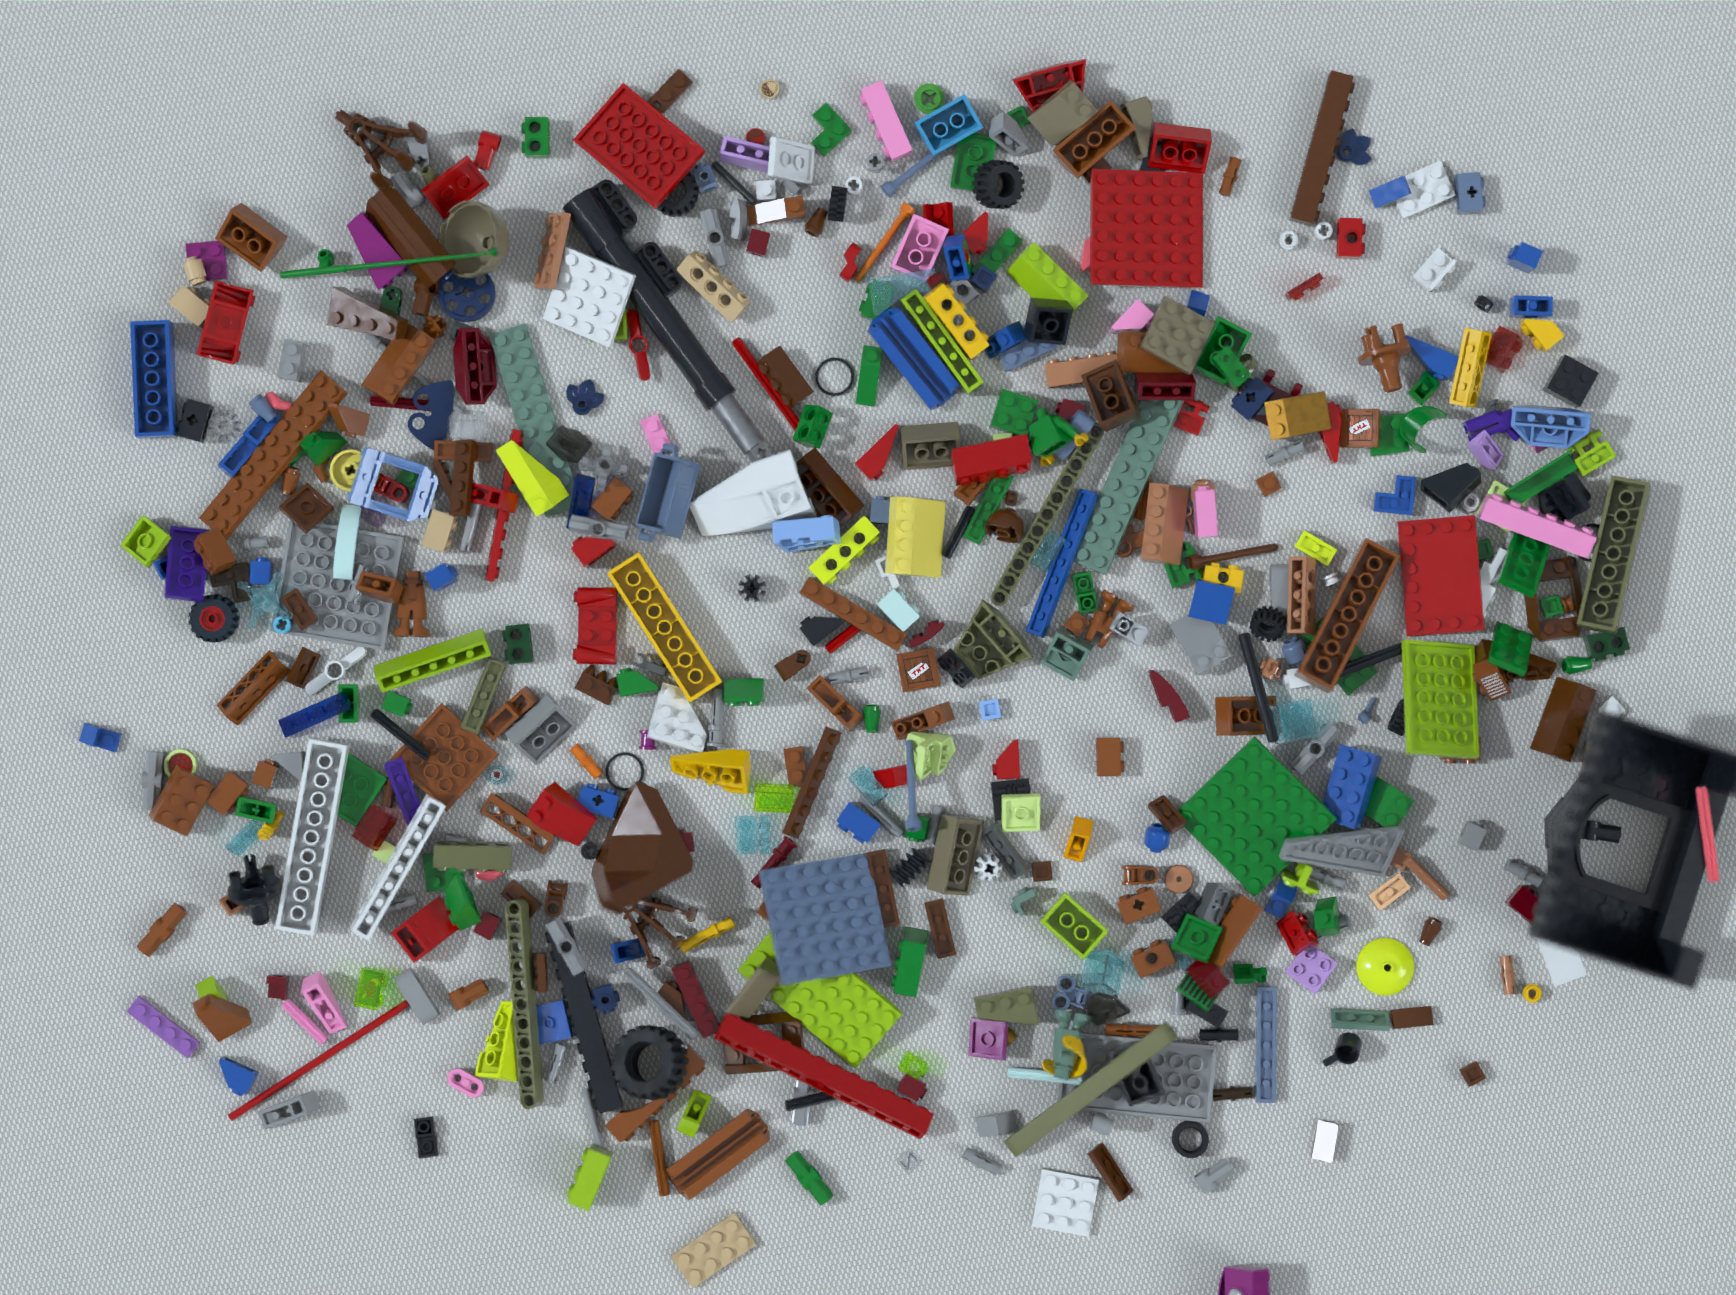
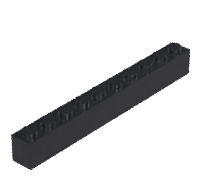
[545,921,623,1114]

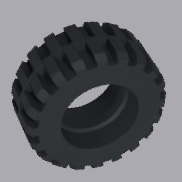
[611,1025,689,1100]

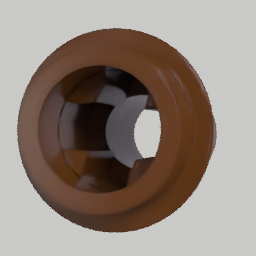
[804,207,828,237]
[1419,916,1443,946]

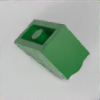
[298,431,347,466]
[616,668,659,697]
[905,814,929,842]
[1314,896,1340,937]

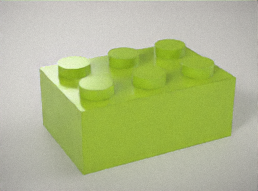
[1039,892,1109,960]
[566,1144,614,1212]

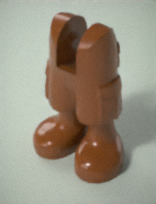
[1085,590,1135,648]

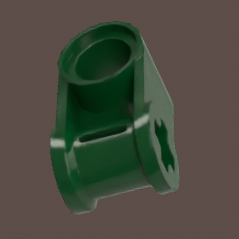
[380,286,403,315]

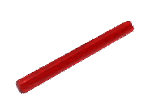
[732,337,799,431]

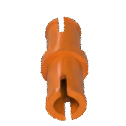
[569,743,604,780]

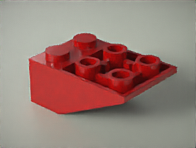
[391,896,459,963]

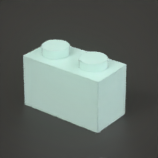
[877,589,920,632]

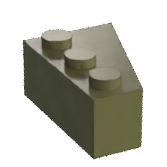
[974,986,1039,1025]

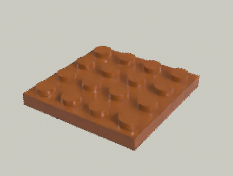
[390,703,499,812]

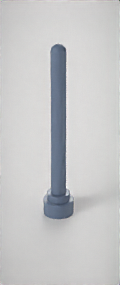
[880,148,948,198]
[906,740,921,831]

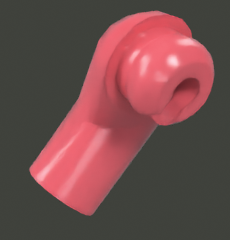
[265,392,292,411]
[475,869,504,882]

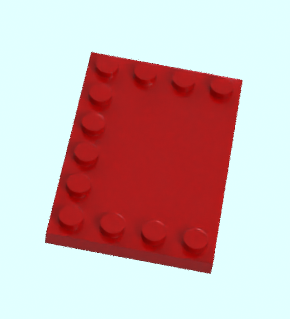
[573,83,706,210]
[1398,515,1485,636]

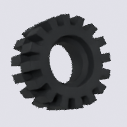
[828,186,847,222]
[1249,606,1287,642]
[1387,698,1405,736]

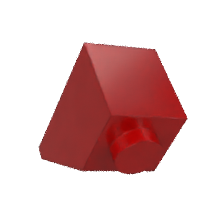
[962,211,988,256]
[992,739,1020,779]
[873,764,908,790]

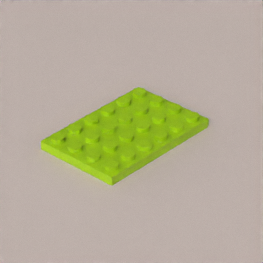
[1402,639,1480,759]

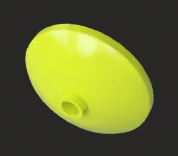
[1356,938,1414,996]

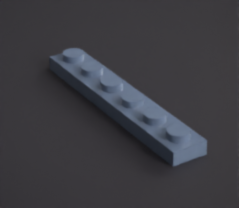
[1256,986,1277,1103]

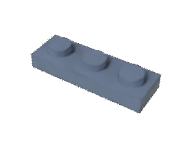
[998,340,1058,372]

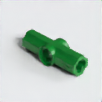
[785,1150,834,1206]

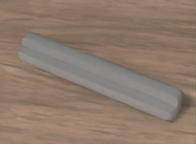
[858,793,905,838]

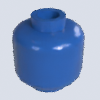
[1144,823,1170,853]

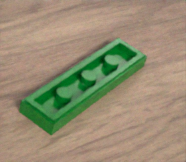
[962,475,1014,545]

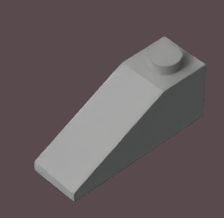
[258,1090,321,1129]

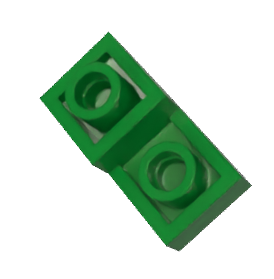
[1071,570,1098,614]

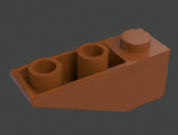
[891,701,955,740]

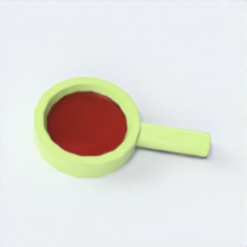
[164,749,198,777]

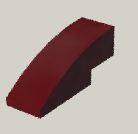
[1148,670,1190,723]

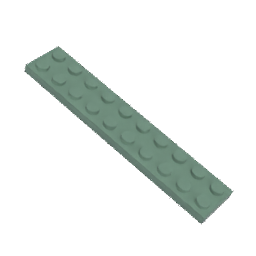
[489,323,582,518]
[1074,400,1184,576]

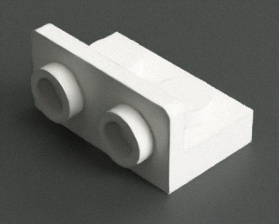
[1412,248,1457,292]

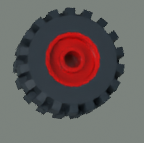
[188,594,240,643]

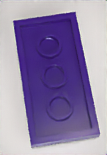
[164,526,209,602]

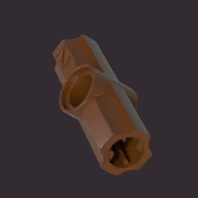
[412,278,440,317]

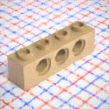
[676,250,751,323]

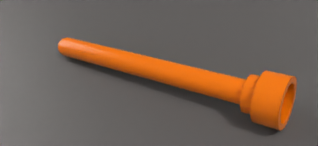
[855,202,916,282]

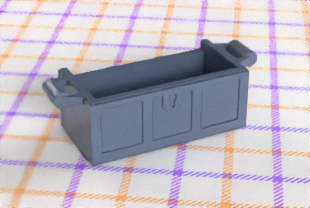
[635,443,701,542]

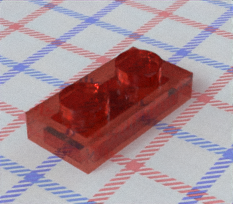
[1285,272,1324,301]

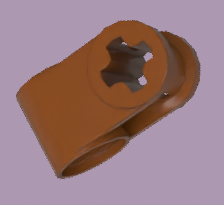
[1122,865,1159,885]

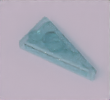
[868,268,935,316]

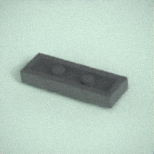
[981,822,1030,880]

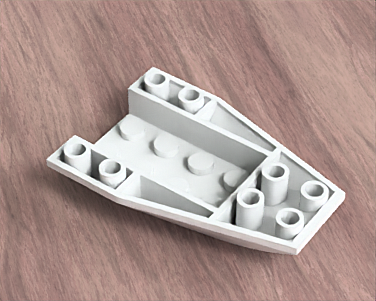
[689,450,817,536]

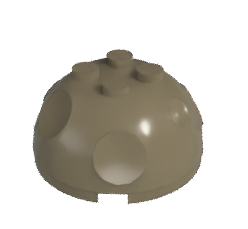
[438,201,510,278]

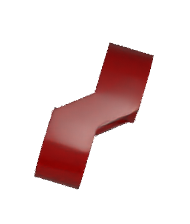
[839,242,862,282]

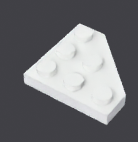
[647,682,707,753]

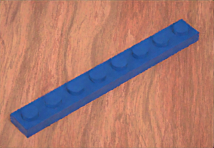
[1026,488,1099,638]

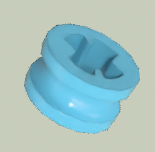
[273,616,292,634]

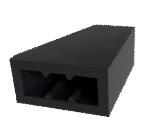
[1421,462,1481,513]

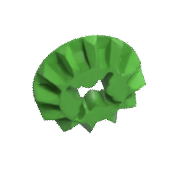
[914,83,945,114]

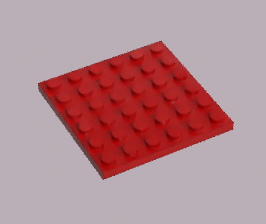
[1090,169,1203,288]

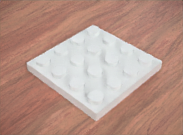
[543,247,636,347]

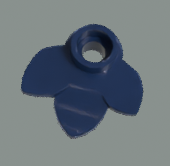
[1336,128,1372,165]
[566,379,604,415]

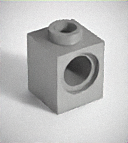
[1457,820,1487,851]

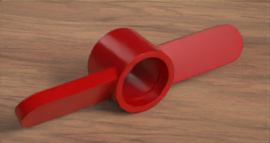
[627,309,651,381]

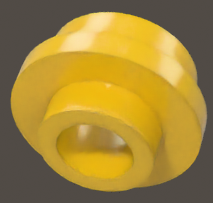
[1522,983,1542,1003]

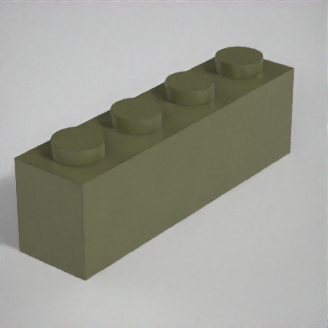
[433,841,512,873]

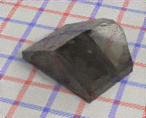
[546,425,592,463]
[1084,992,1130,1026]

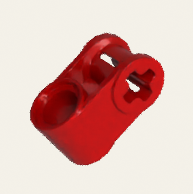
[373,473,410,503]

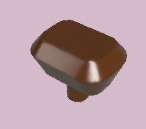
[1005,491,1018,506]

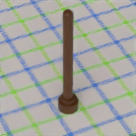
[1188,543,1278,570]

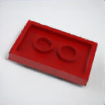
[422,155,489,219]

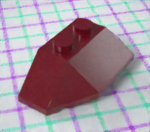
[453,328,497,405]

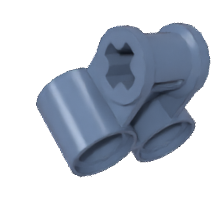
[1051,974,1093,1010]

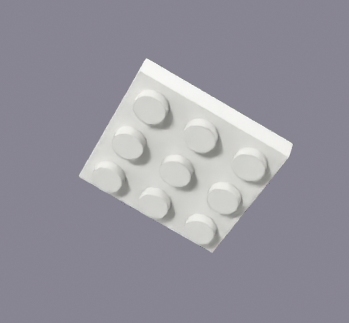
[1032,1168,1099,1237]

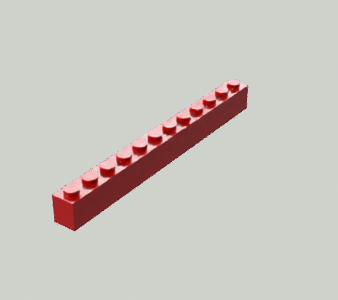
[714,1013,934,1139]

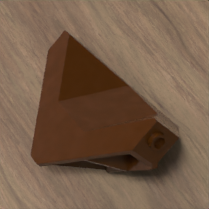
[591,781,694,915]

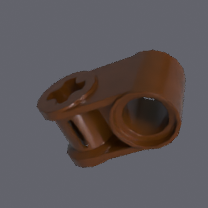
[774,650,811,682]
[544,880,568,917]

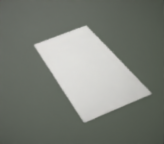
[1537,940,1587,987]

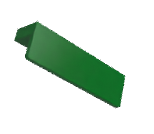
[1503,449,1578,504]

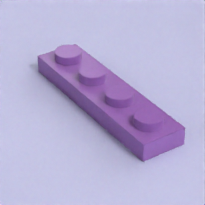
[127,996,200,1058]

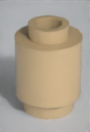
[183,256,207,286]

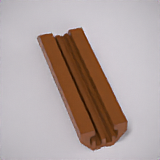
[666,1108,770,1200]

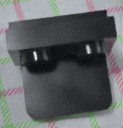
[1538,473,1591,521]

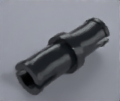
[1199,1027,1239,1043]

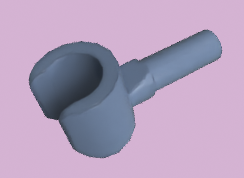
[1358,697,1376,724]

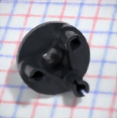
[227,854,282,926]

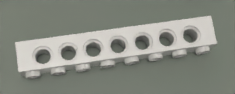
[349,794,446,941]

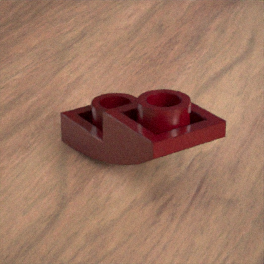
[909,620,944,648]

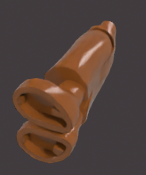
[394,571,430,637]

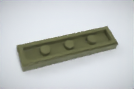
[460,657,507,735]

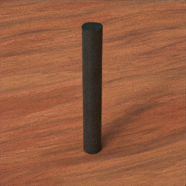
[711,161,757,205]

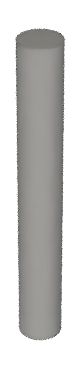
[582,1088,603,1146]

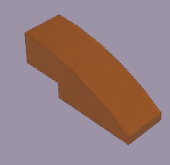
[806,675,864,731]
[481,686,539,741]

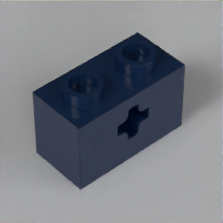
[1231,377,1275,422]

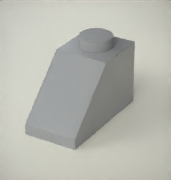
[989,111,1029,157]

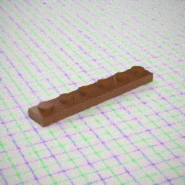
[799,577,907,652]

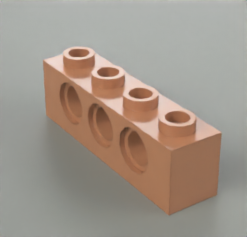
[1287,556,1317,636]

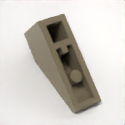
[1120,96,1153,160]

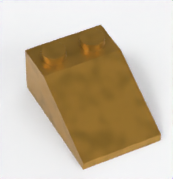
[1264,391,1332,440]

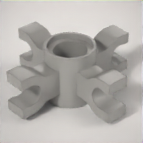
[579,444,628,492]

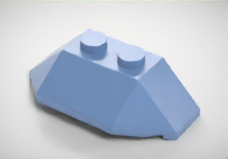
[1511,405,1591,449]

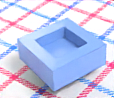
[979,698,1001,721]

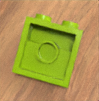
[120,515,172,568]

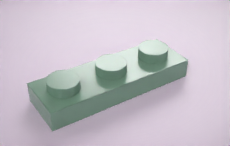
[1330,1008,1390,1031]

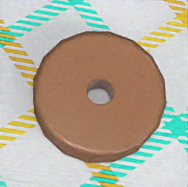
[1164,865,1193,893]

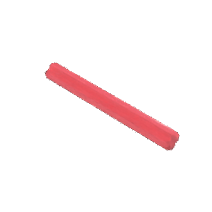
[1696,786,1720,882]

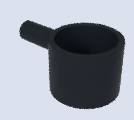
[1323,1032,1362,1067]

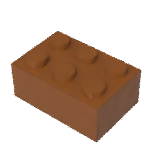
[149,765,214,837]

